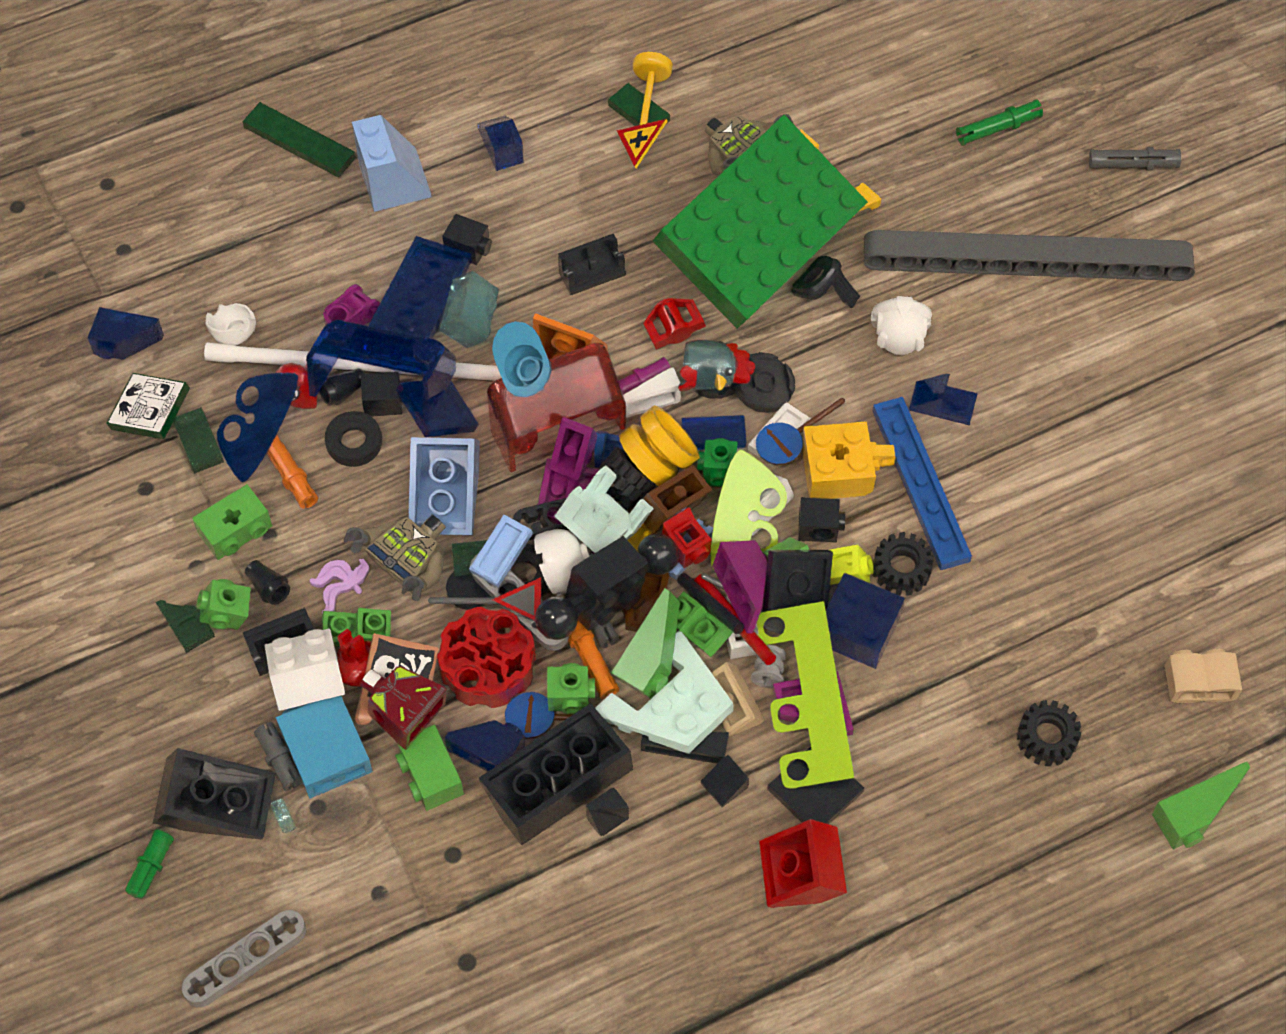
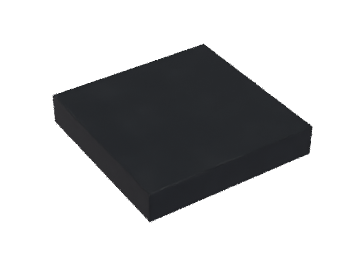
[763,550,833,616]
[767,747,864,824]

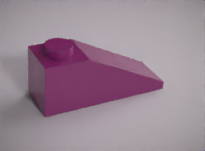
[712,540,767,633]

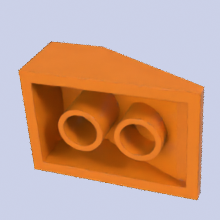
[533,313,608,390]

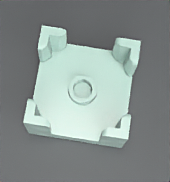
[555,466,654,553]

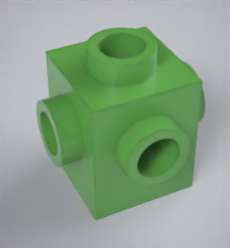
[196,579,251,630]
[547,663,595,714]

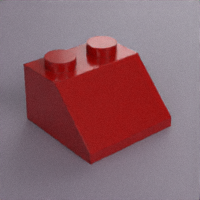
[759,819,847,908]

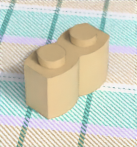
[1165,649,1242,703]

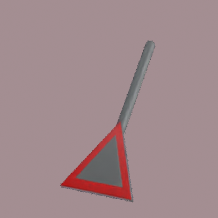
[428,577,541,622]

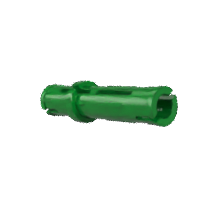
[956,99,1043,146]

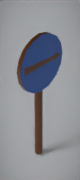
[756,398,845,466]
[505,692,573,739]

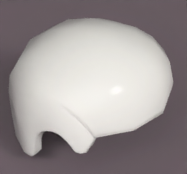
[206,303,256,345]

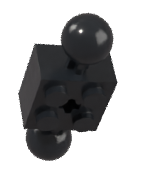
[535,533,679,640]

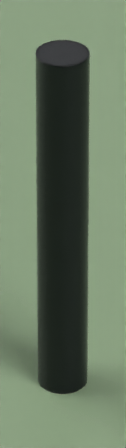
[677,573,744,634]

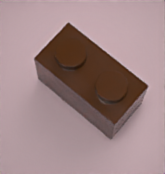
[643,465,712,534]

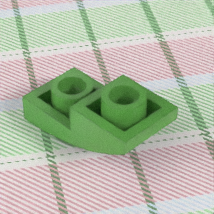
[677,591,733,657]
[321,608,391,647]

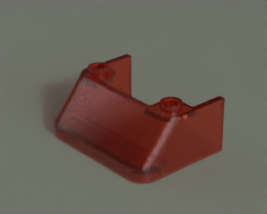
[487,343,626,473]

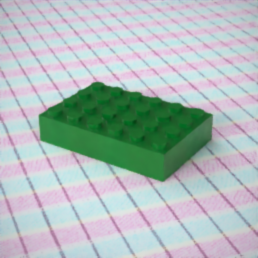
[653,115,868,329]

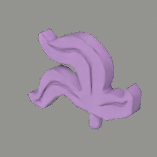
[310,559,370,614]

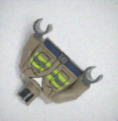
[705,114,794,175]
[344,514,446,601]

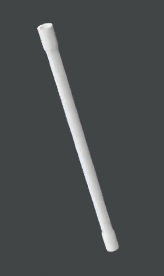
[204,342,503,382]

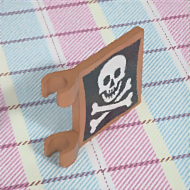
[354,633,439,725]

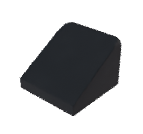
[700,755,749,808]

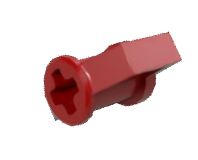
[643,298,706,350]

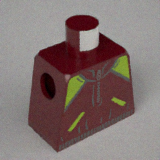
[360,666,447,750]

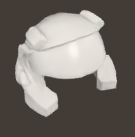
[871,296,932,355]

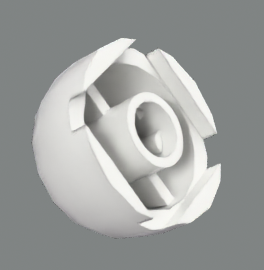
[534,529,593,596]

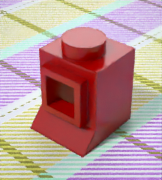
[662,507,712,569]

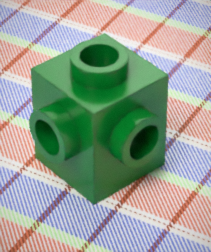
[697,438,737,487]

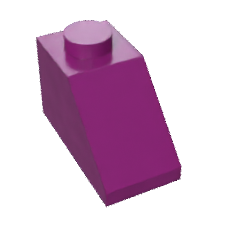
[549,417,598,481]

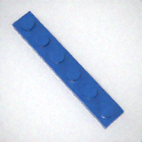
[872,397,972,571]

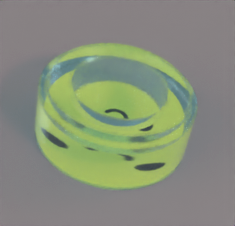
[270,798,296,834]

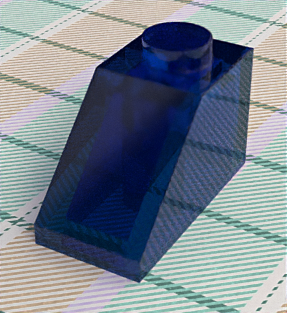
[477,115,524,171]
[87,307,164,360]
[445,720,525,772]

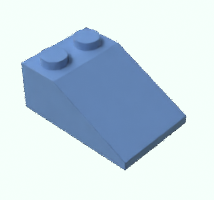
[409,437,480,535]

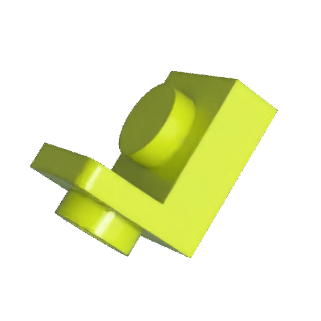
[830,545,874,587]

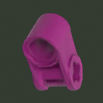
[323,284,381,342]

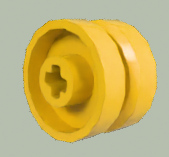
[619,405,700,486]

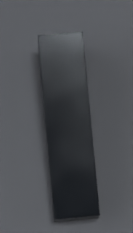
[641,732,729,764]

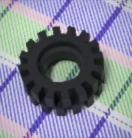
[599,447,658,503]
[873,532,934,596]
[1017,700,1082,767]

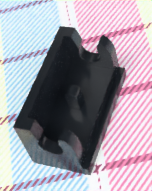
[558,233,626,295]
[242,608,314,676]

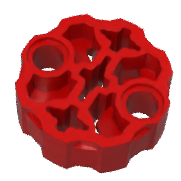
[437,607,536,708]

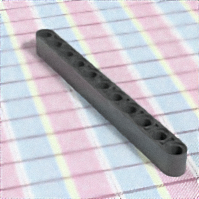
[864,230,1195,281]

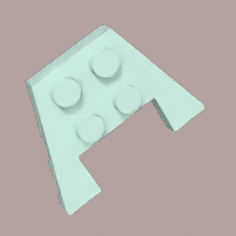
[596,631,733,754]

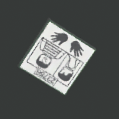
[106,373,190,439]

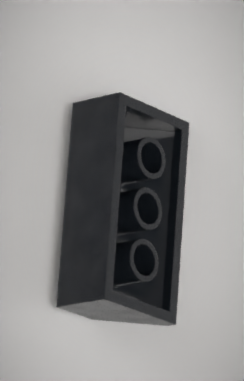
[479,703,633,845]

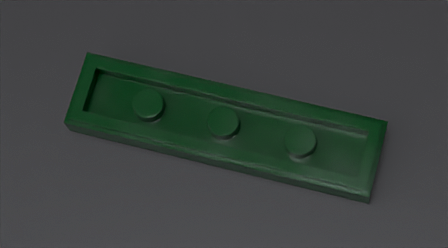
[242,102,356,178]

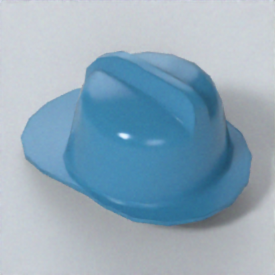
[492,321,552,398]

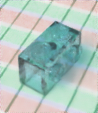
[440,271,499,348]

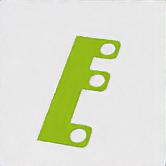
[757,601,855,789]

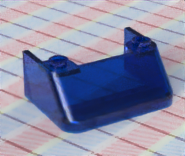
[306,320,456,421]

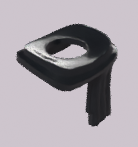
[791,256,860,308]

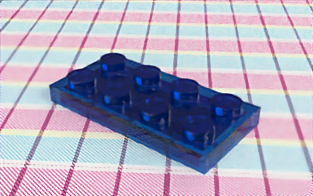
[366,236,472,356]

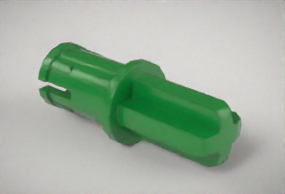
[125,829,174,899]

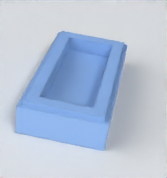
[469,515,533,588]

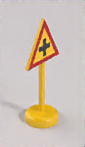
[616,52,673,169]

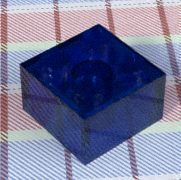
[826,573,905,669]

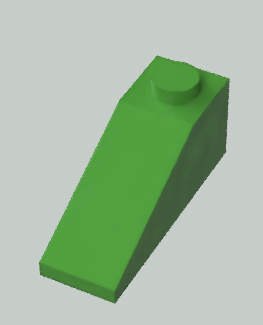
[611,588,680,699]
[1152,761,1250,850]

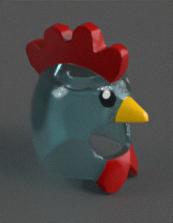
[678,340,756,392]

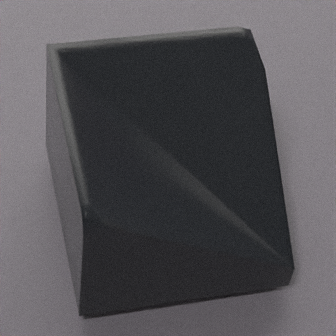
[586,788,629,836]

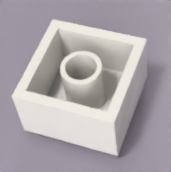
[265,629,345,711]

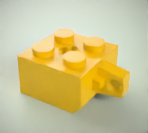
[802,421,895,499]

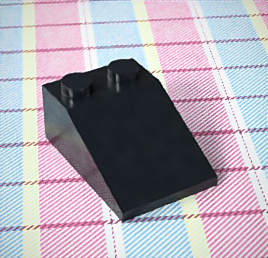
[153,748,276,840]

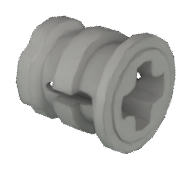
[751,645,786,688]

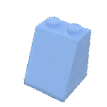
[352,115,431,212]

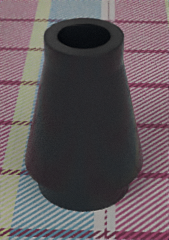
[318,368,364,406]
[245,560,290,605]

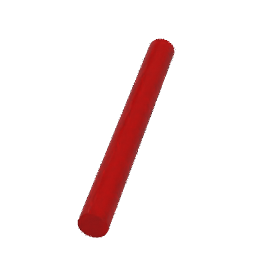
[694,574,776,665]

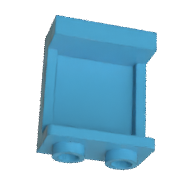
[276,695,373,799]

